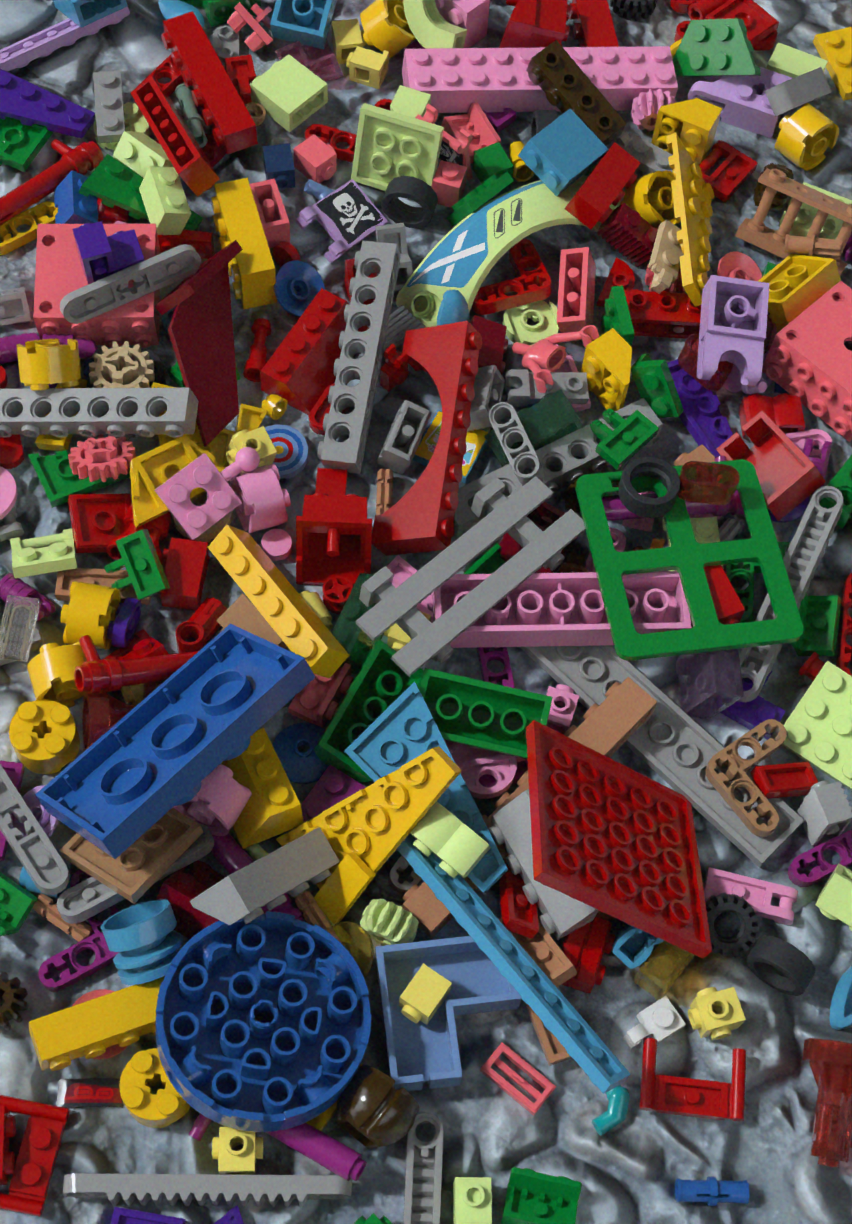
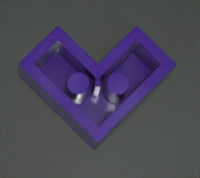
[72,221,144,285]

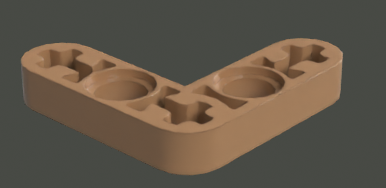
[705,719,787,837]

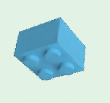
[270,0,337,49]

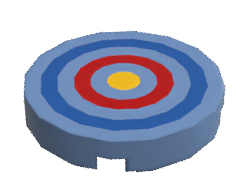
[264,424,309,480]

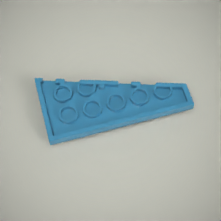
[344,682,508,894]

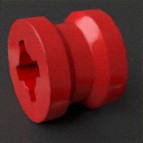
[322,575,354,614]

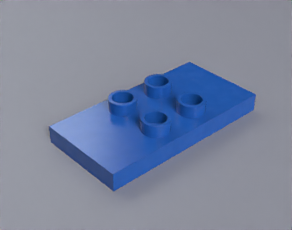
[35,623,315,859]

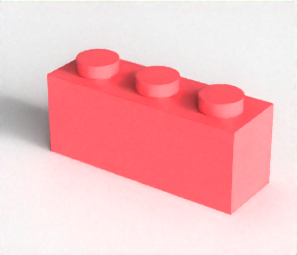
[557,247,596,333]

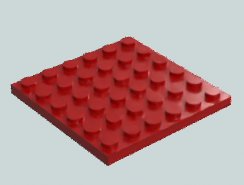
[526,720,712,959]

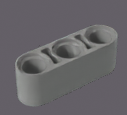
[765,67,831,117]
[489,402,545,486]

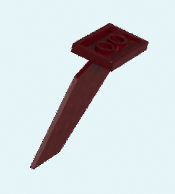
[155,240,243,447]

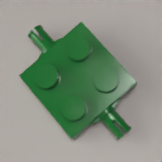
[0,116,53,172]

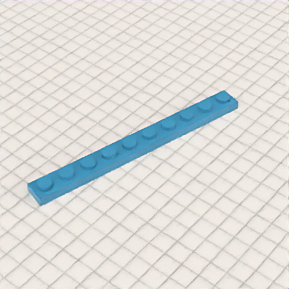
[396,826,631,1094]

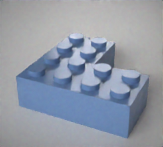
[375,931,522,1092]

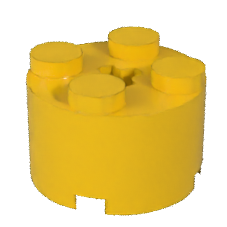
[360,0,416,58]
[775,103,839,171]
[620,170,681,229]
[16,339,81,390]
[60,581,121,650]
[27,642,97,708]
[9,699,80,774]
[119,1048,191,1128]

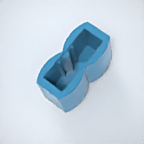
[613,923,664,969]

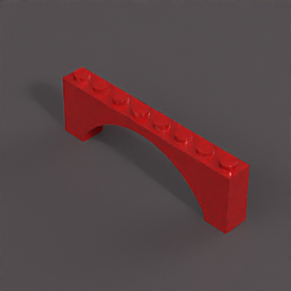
[372,321,482,556]

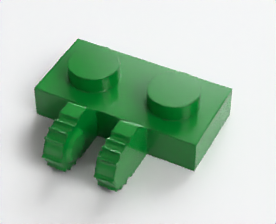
[590,408,659,470]
[104,529,170,600]

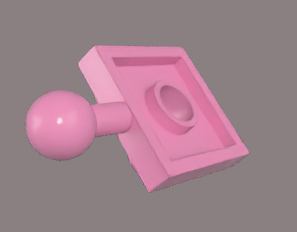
[154,447,260,540]

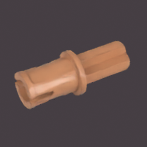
[784,234,843,257]

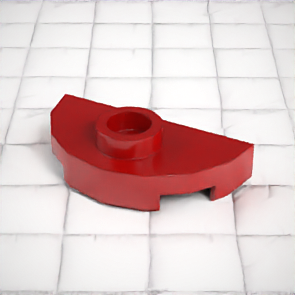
[597,257,635,307]

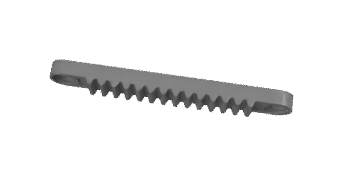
[728,486,843,702]
[403,1113,443,1224]
[63,1173,352,1207]

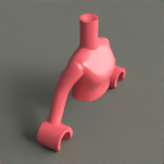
[512,325,599,393]

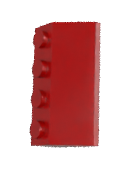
[260,288,369,415]

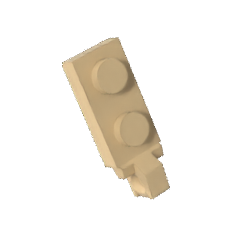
[648,219,683,294]

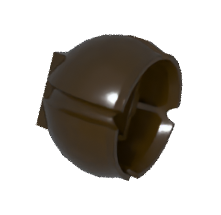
[335,1064,420,1149]

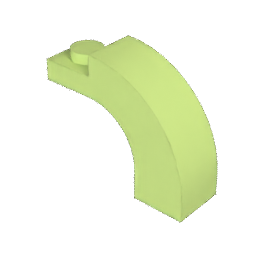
[403,0,467,49]

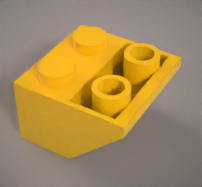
[651,98,722,164]
[581,328,632,411]

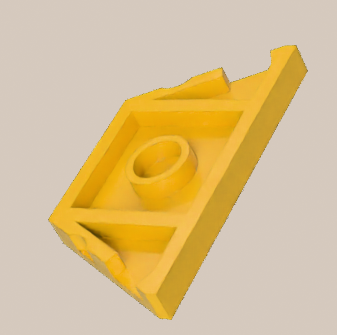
[129,435,230,528]

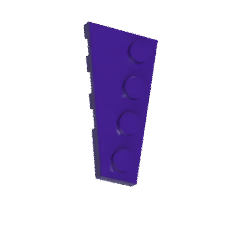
[0,69,95,139]
[667,352,733,458]

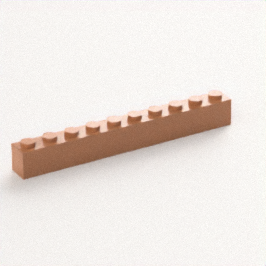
[402,677,657,939]

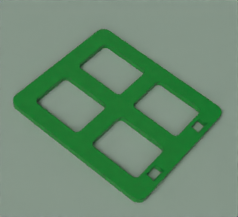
[575,459,804,661]

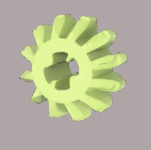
[360,899,419,946]

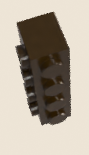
[526,40,627,146]

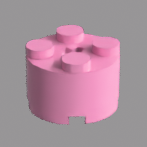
[230,464,291,533]
[172,764,252,836]

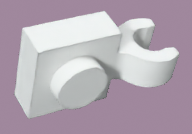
[623,996,686,1049]

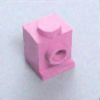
[546,684,579,735]

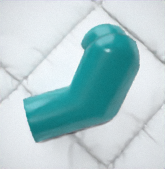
[592,1085,630,1136]

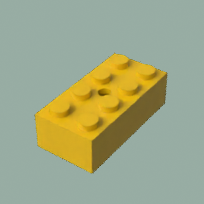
[211,178,277,309]

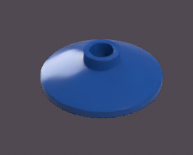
[274,260,325,317]
[273,723,328,784]

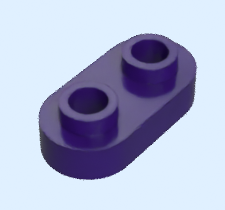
[107,597,142,648]

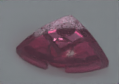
[275,41,344,81]

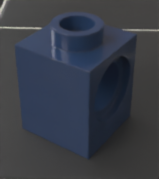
[262,143,295,190]

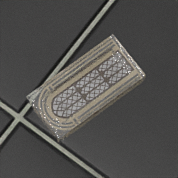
[0,595,41,662]

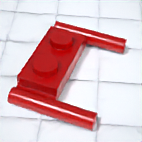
[639,1038,746,1121]
[0,1095,70,1217]

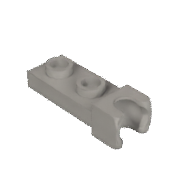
[504,369,589,407]

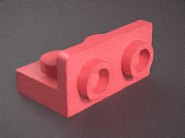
[288,663,354,728]

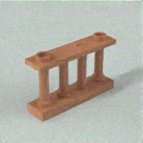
[735,168,852,277]

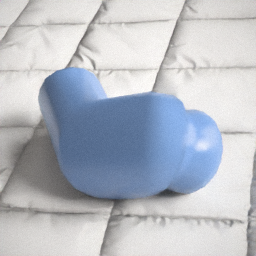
[304,179,334,201]

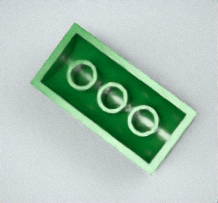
[314,640,424,782]
[420,668,553,759]

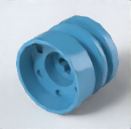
[101,899,184,985]

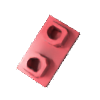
[227,2,273,53]

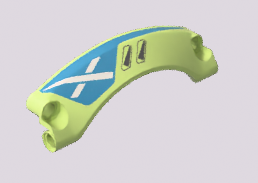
[396,175,621,328]

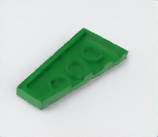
[78,154,204,231]

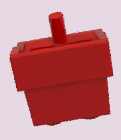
[499,0,571,48]
[296,493,372,587]

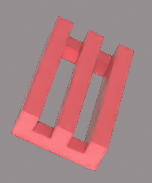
[480,1042,556,1116]

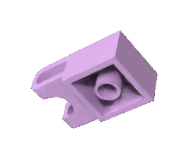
[688,65,792,138]
[697,275,769,387]

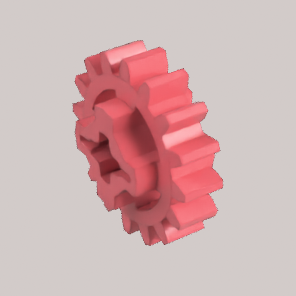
[68,434,136,482]

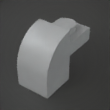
[375,223,413,291]

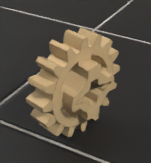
[89,341,155,388]

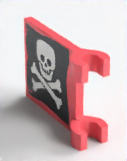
[415,103,473,181]

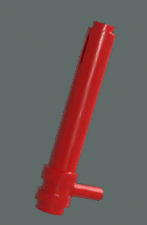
[0,139,103,226]
[74,635,198,694]

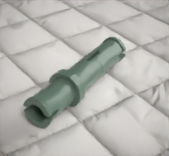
[175,84,207,148]

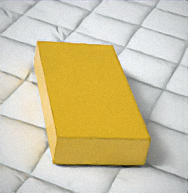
[314,851,376,924]

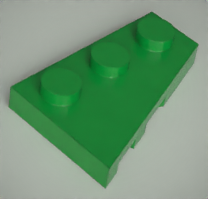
[28,450,130,508]

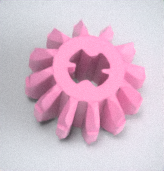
[631,88,677,132]

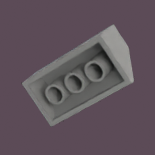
[489,789,599,940]
[190,827,340,925]

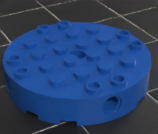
[155,911,372,1132]

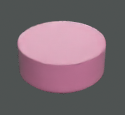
[261,529,292,561]

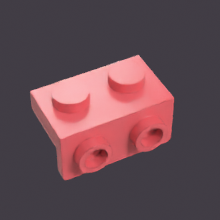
[441,102,501,164]

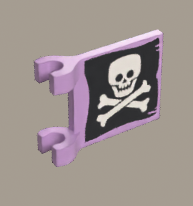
[295,179,388,264]

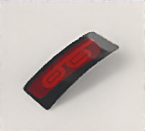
[57,1078,124,1108]

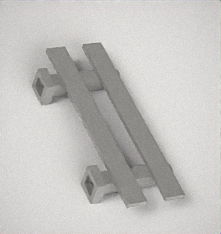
[356,476,585,677]

